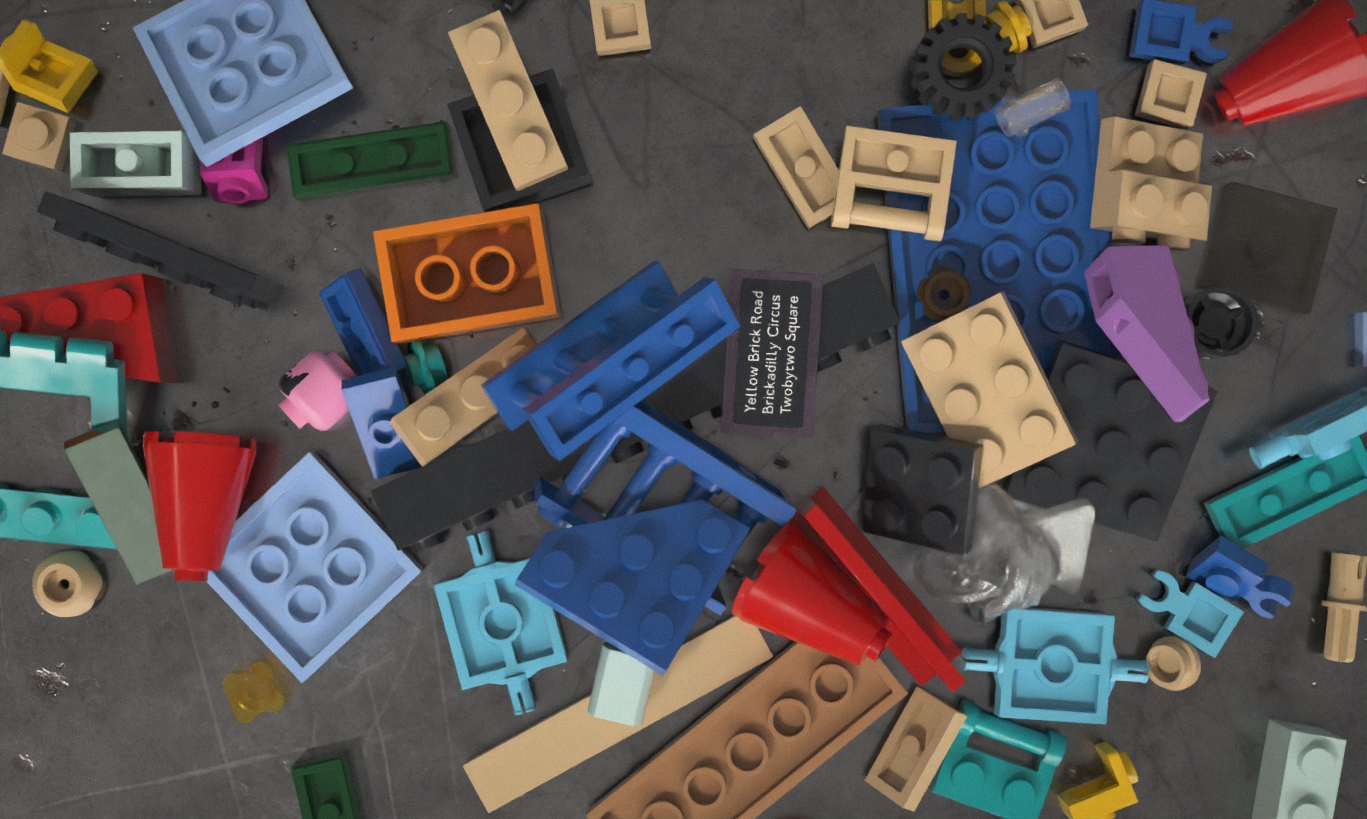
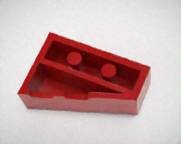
[0,273,180,384]

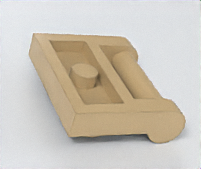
[831,126,957,242]

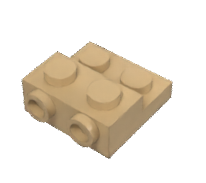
[1090,117,1212,251]

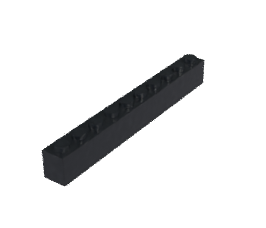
[370,263,901,554]

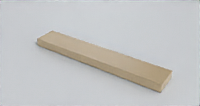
[463,615,773,813]

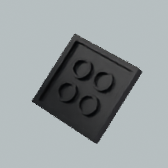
[1001,339,1218,542]

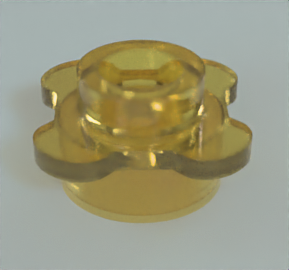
[222,661,285,724]

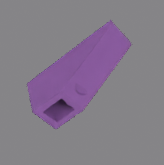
[1084,245,1210,422]

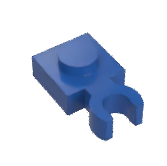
[1129,0,1233,65]
[1186,535,1295,619]

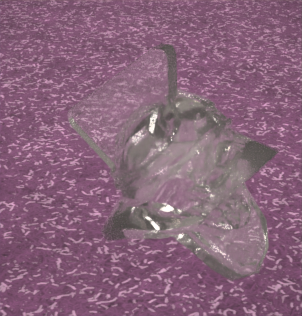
[913,485,1095,628]

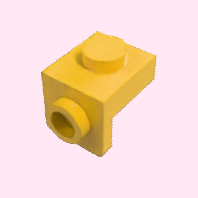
[0,19,98,113]
[1057,741,1138,819]

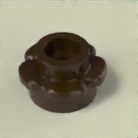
[917,267,972,322]

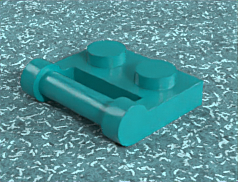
[929,700,1067,819]

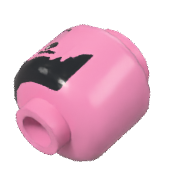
[278,350,357,431]

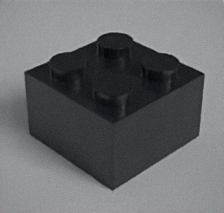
[447,68,593,212]

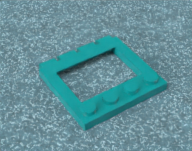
[0,330,127,549]

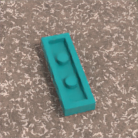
[1204,435,1367,548]

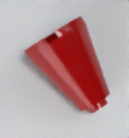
[1214,0,1367,127]
[143,431,257,581]
[731,524,893,666]

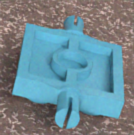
[1249,387,1367,469]
[434,530,569,715]
[961,606,1149,725]

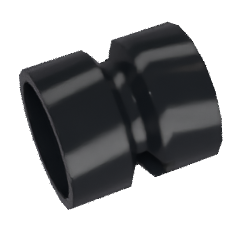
[1182,285,1258,360]

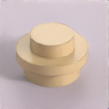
[1146,636,1201,691]

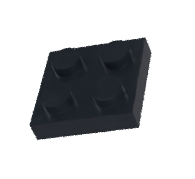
[863,424,983,556]

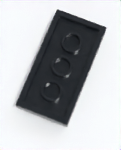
[37,191,283,309]

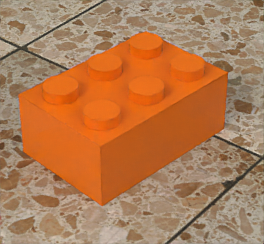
[373,203,562,344]

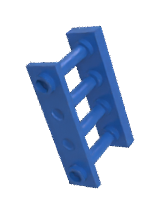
[481,260,741,461]
[534,400,797,615]

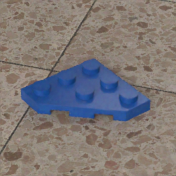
[515,500,750,676]

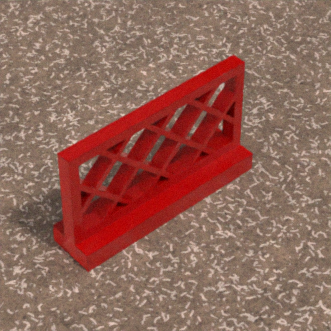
[787,485,966,692]

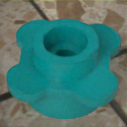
[403,340,447,395]

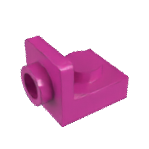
[199,137,268,204]

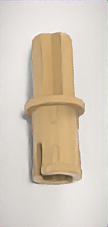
[1321,552,1367,663]

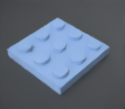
[133,0,353,167]
[206,452,424,683]

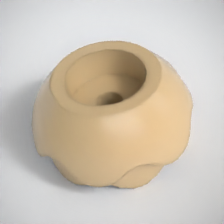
[32,550,102,617]

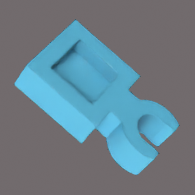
[1136,569,1244,658]

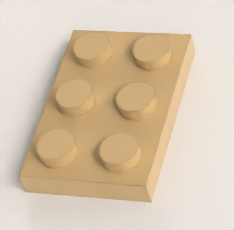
[901,291,1078,488]

